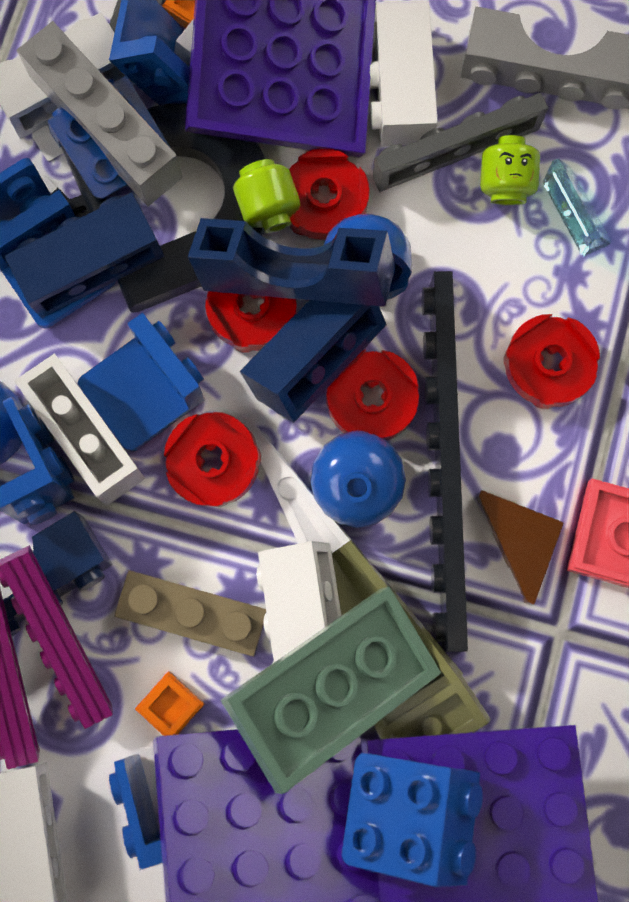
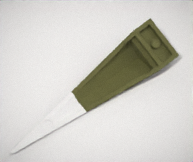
[242,417,491,739]

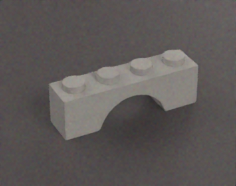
[461,6,629,109]
[16,21,183,206]

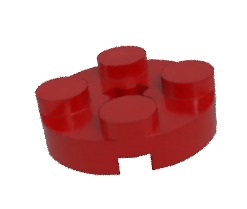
[289,149,369,240]
[205,291,297,353]
[503,314,600,409]
[326,350,419,441]
[164,412,261,507]

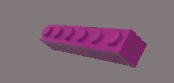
[0,545,113,729]
[0,588,40,770]

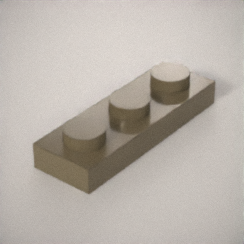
[114,570,267,657]

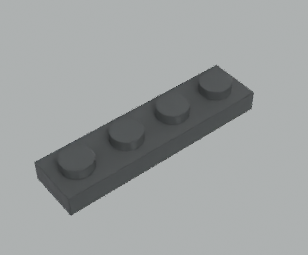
[373,93,549,192]

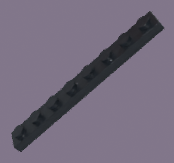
[422,271,468,652]

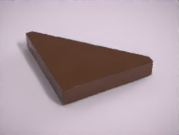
[477,490,564,606]

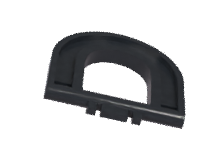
[61,103,266,313]

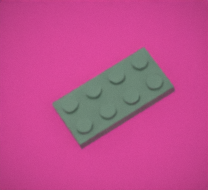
[220,586,441,794]

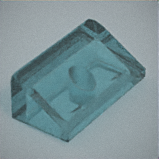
[542,158,612,256]

